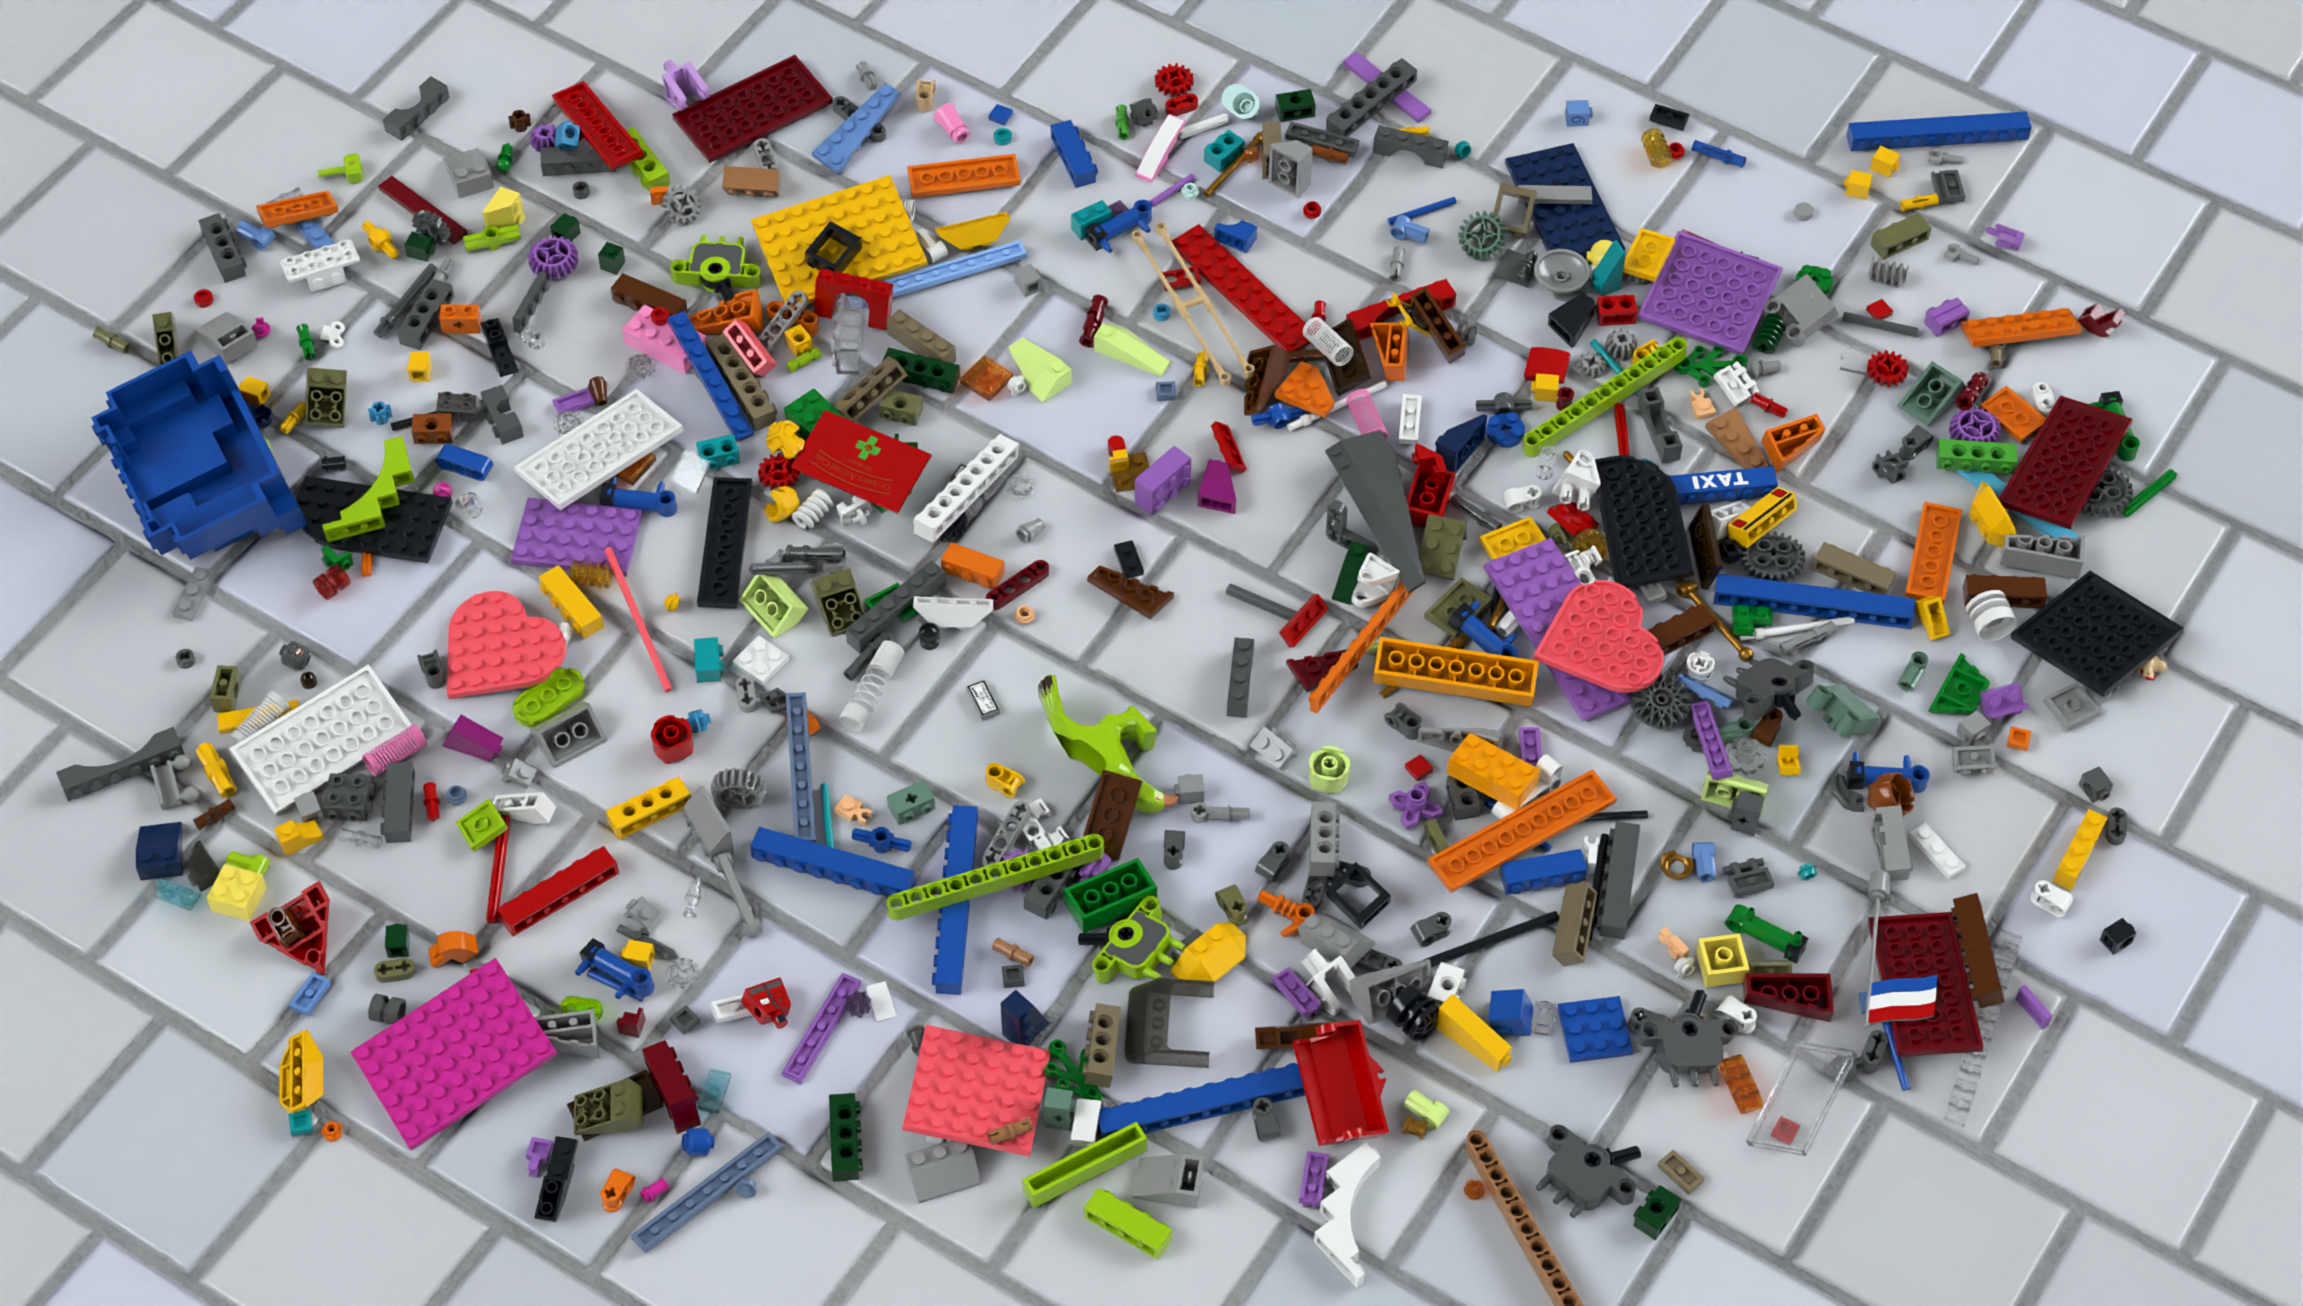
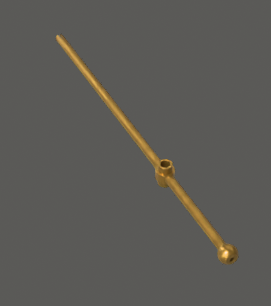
[1563,451,1754,662]

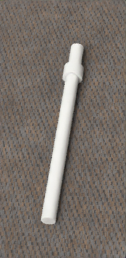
[1287,380,1387,431]
[1738,617,1855,641]

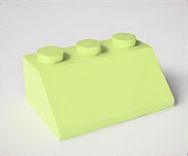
[739,574,809,638]
[1701,770,1769,815]

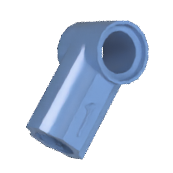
[1390,215,1430,244]
[236,220,275,251]
[1692,842,1716,883]

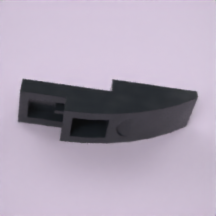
[480,318,518,377]
[534,1136,578,1222]

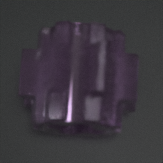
[845,990,871,1018]

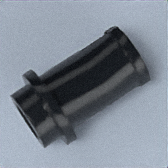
[321,455,346,471]

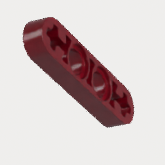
[986,560,1049,610]

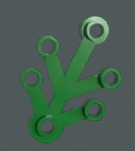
[1674,345,1748,388]
[1044,1039,1102,1101]

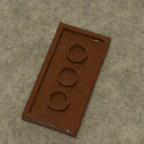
[1083,769,1143,860]

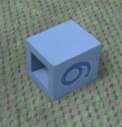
[1565,100,1593,126]

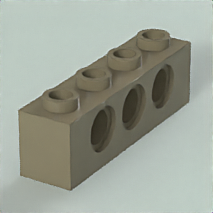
[833,356,908,422]
[1082,1003,1121,1088]

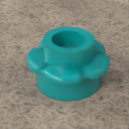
[1455,141,1471,158]
[1797,863,1817,881]

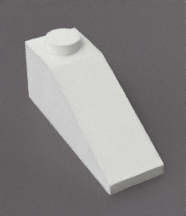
[1711,501,1751,541]
[493,792,556,824]

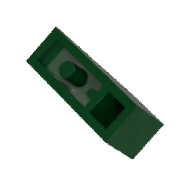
[1332,541,1370,605]

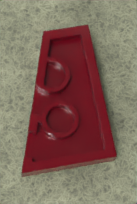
[1286,649,1358,692]

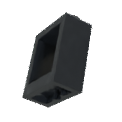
[805,221,862,273]
[1326,862,1391,930]

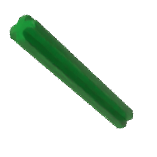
[2121,469,2177,517]

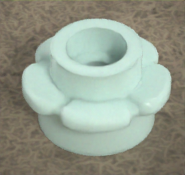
[1181,183,1199,200]

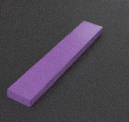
[1343,52,1431,123]
[1690,700,1733,780]
[782,973,861,1084]

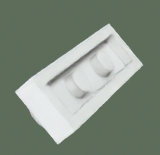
[1398,394,1422,445]
[1909,823,1966,880]

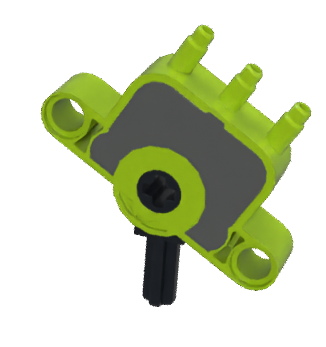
[670,234,762,302]
[1078,896,1186,983]

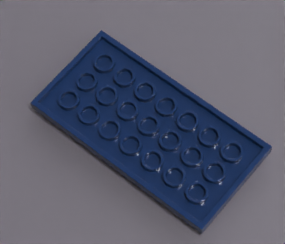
[1505,143,1625,260]

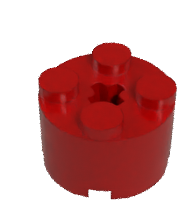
[651,715,694,764]

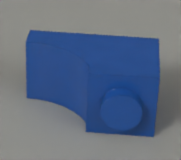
[1214,220,1257,253]

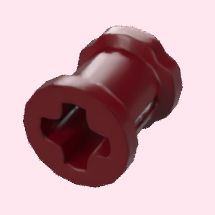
[1556,387,1574,411]

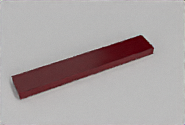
[378,175,468,245]

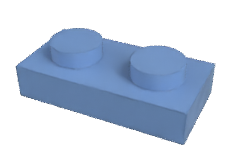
[289,972,331,1017]

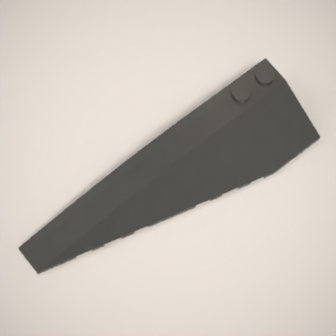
[1325,430,1426,593]

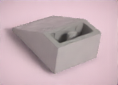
[195,311,258,365]
[1132,1154,1204,1208]

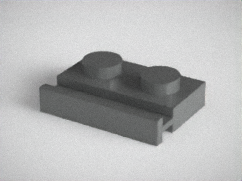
[1931,170,1965,204]

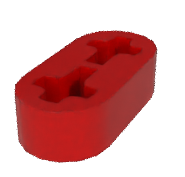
[1165,93,1198,116]

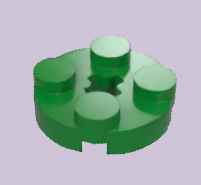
[1795,265,1833,295]

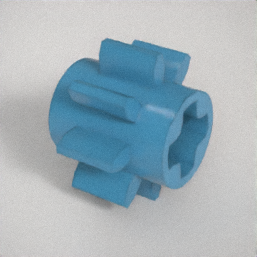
[368,401,393,425]
[686,709,711,733]

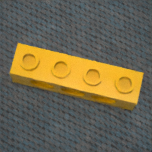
[606,777,691,840]

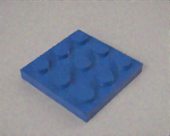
[1557,996,1633,1063]

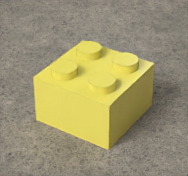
[207,864,267,921]
[1696,934,1749,988]

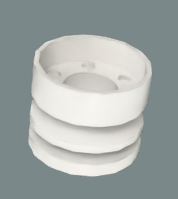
[1966,590,2018,642]

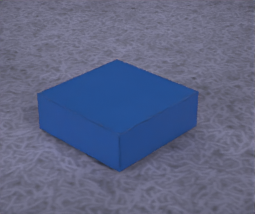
[989,104,1013,126]

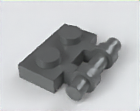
[1722,858,1774,898]

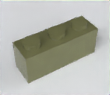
[1870,213,1931,260]

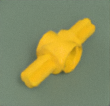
[362,221,399,259]

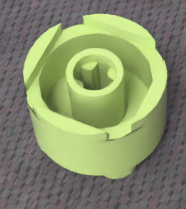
[1308,746,1350,794]

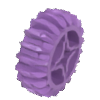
[528,235,579,281]
[1949,406,2002,443]

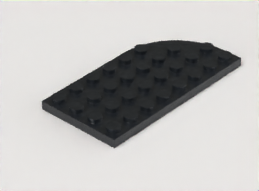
[1595,456,1694,588]
[296,476,453,563]

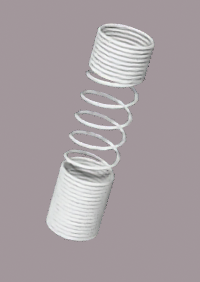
[839,640,904,732]

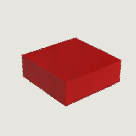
[1866,299,1893,320]
[1405,754,1433,781]

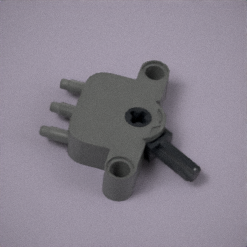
[1723,658,1814,721]
[1634,989,1738,1088]
[1536,1124,1641,1218]

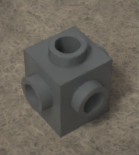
[1129,98,1158,127]

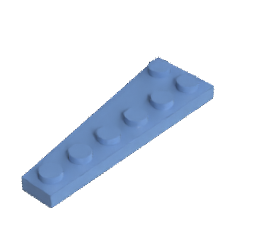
[812,83,900,175]

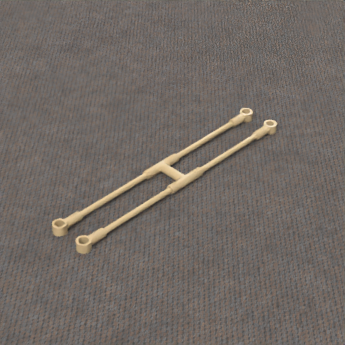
[1132,222,1255,386]

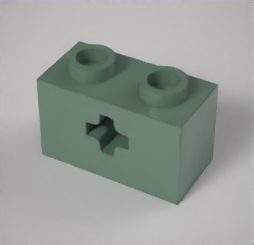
[887,780,935,825]
[1044,1087,1077,1131]

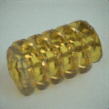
[1641,128,1673,168]
[570,559,613,589]

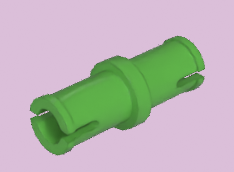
[1115,104,1130,140]

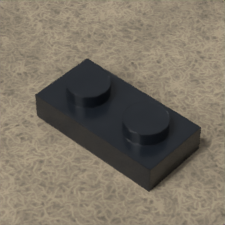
[1649,104,1690,131]
[1114,540,1144,579]

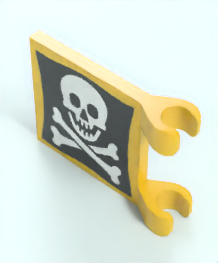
[1385,293,1432,338]

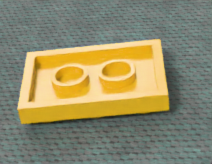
[1623,228,1676,282]
[1479,516,1546,560]

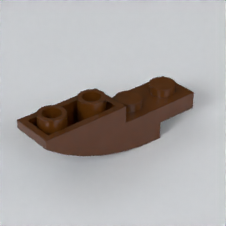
[1255,1021,1341,1049]

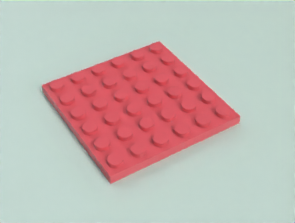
[902,1025,1051,1157]

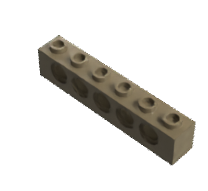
[706,334,778,431]

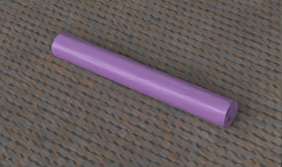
[1149,174,1195,207]

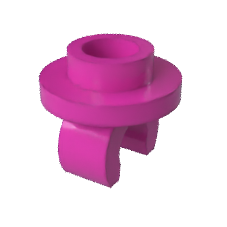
[251,317,271,338]
[433,482,453,497]

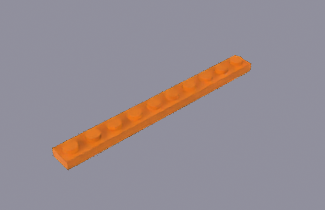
[1308,580,1415,714]

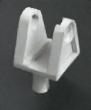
[1552,450,1600,511]
[1351,552,1400,608]
[1301,948,1356,1016]

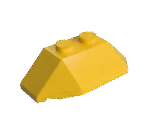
[935,212,1010,251]
[1969,481,2019,548]
[1170,922,1246,986]
[279,1030,323,1114]

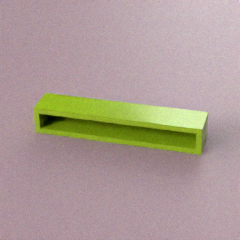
[1022,1121,1147,1208]

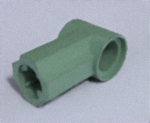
[1897,651,1929,692]
[1717,716,1755,744]

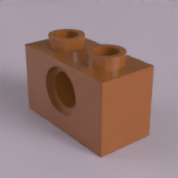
[411,413,454,444]

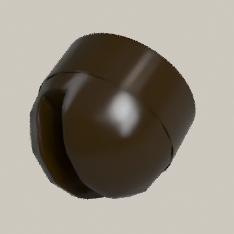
[300,671,317,689]

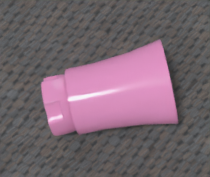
[933,103,970,144]

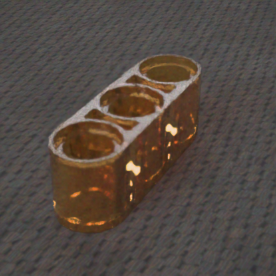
[1719,1054,1763,1114]

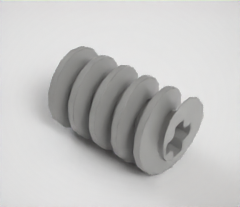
[1868,256,1909,287]

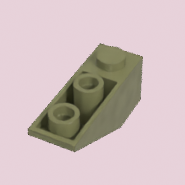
[152,312,178,366]

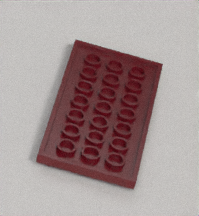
[672,55,833,163]
[1998,395,2133,530]
[1868,912,1984,1057]

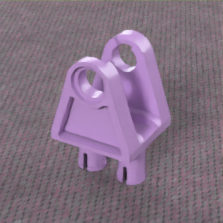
[662,60,710,111]

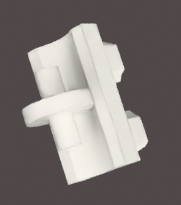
[837,496,873,527]

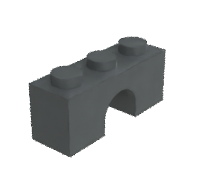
[479,385,524,445]

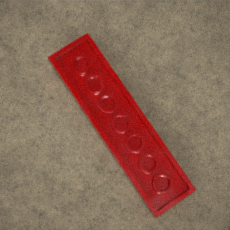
[552,81,644,170]

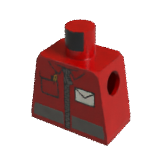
[741,977,791,1029]

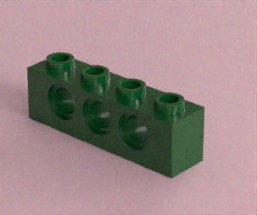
[882,347,961,394]
[829,1093,863,1182]

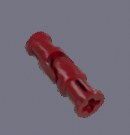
[1079,294,1108,348]
[1956,372,1989,411]

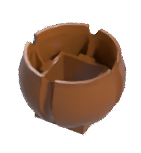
[1867,772,1915,816]

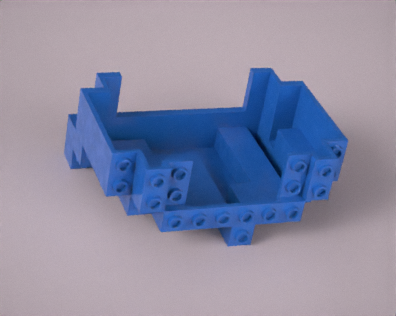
[91,351,308,560]

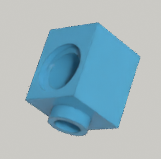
[555,121,580,152]

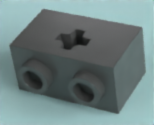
[1728,791,1764,836]

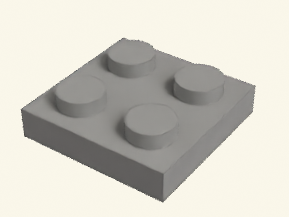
[2043,682,2101,731]

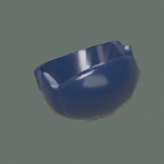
[248,403,274,429]

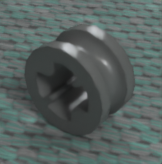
[572,181,590,199]
[176,649,195,669]

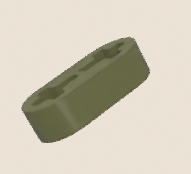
[374,958,416,983]

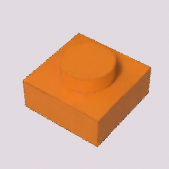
[650,186,668,205]
[2007,726,2031,751]

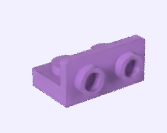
[1980,682,2028,720]

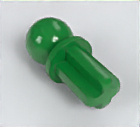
[496,143,513,173]

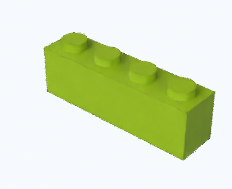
[1084,1188,1172,1260]

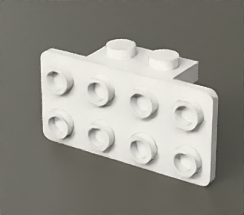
[280,240,360,293]

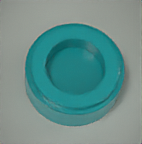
[994,128,1012,146]

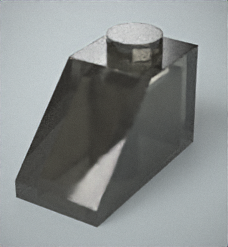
[187,840,220,892]

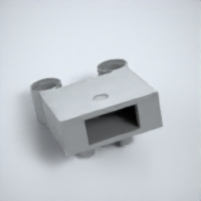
[1764,274,1839,347]

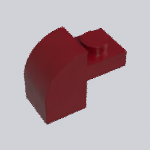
[2078,303,2125,337]

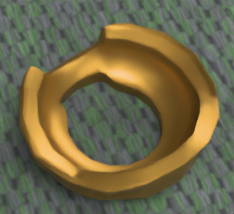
[1660,850,1694,880]

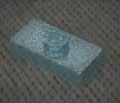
[697,1069,731,1114]

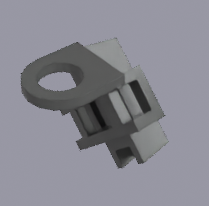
[1872,450,1909,484]

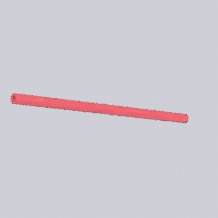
[604,547,672,693]

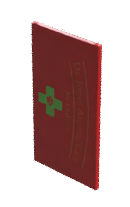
[790,410,932,514]

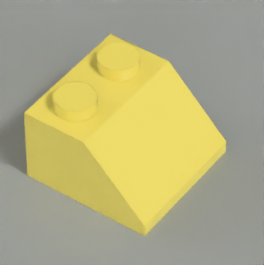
[483,186,525,228]

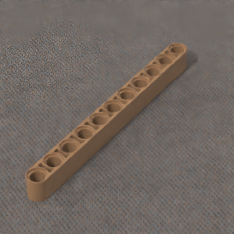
[1465,1130,1584,1306]

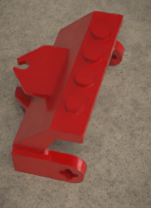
[1292,1020,1389,1146]

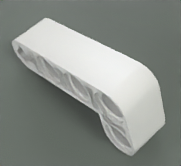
[1492,754,1563,819]

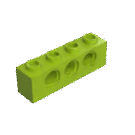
[626,127,670,192]

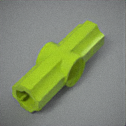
[463,224,521,252]

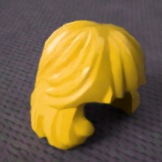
[764,486,800,522]

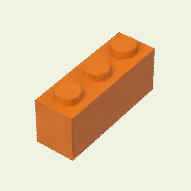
[941,542,1005,589]

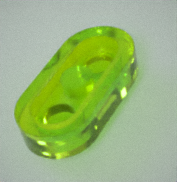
[560,996,603,1021]

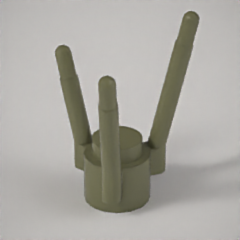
[1547,523,1579,555]

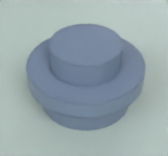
[446,785,467,805]
[735,1178,757,1198]

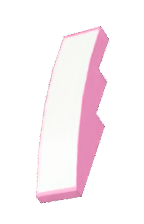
[1135,114,1185,183]

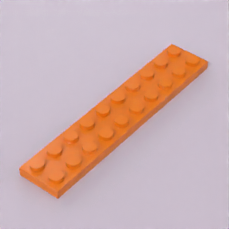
[1427,769,1617,893]

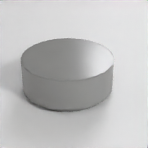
[1794,202,1814,220]

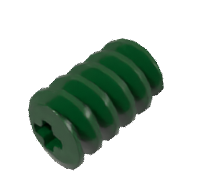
[1752,313,1786,354]

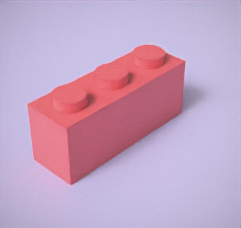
[722,319,777,377]

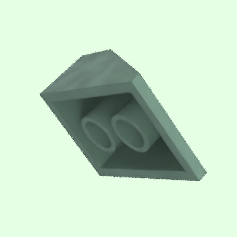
[1897,361,1965,426]

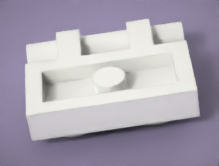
[1713,361,1760,406]

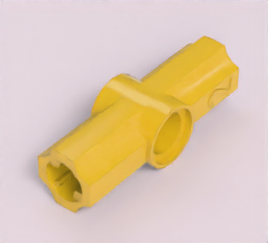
[195,742,238,798]

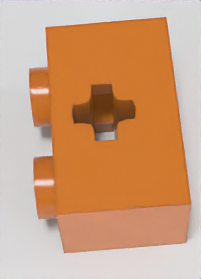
[439,304,482,334]

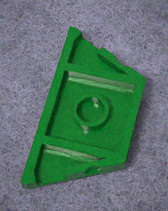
[1928,653,1990,715]

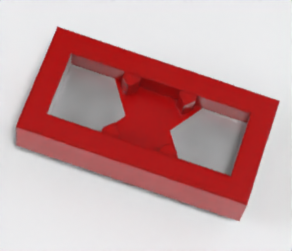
[1162,266,1201,291]

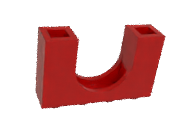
[814,269,894,330]

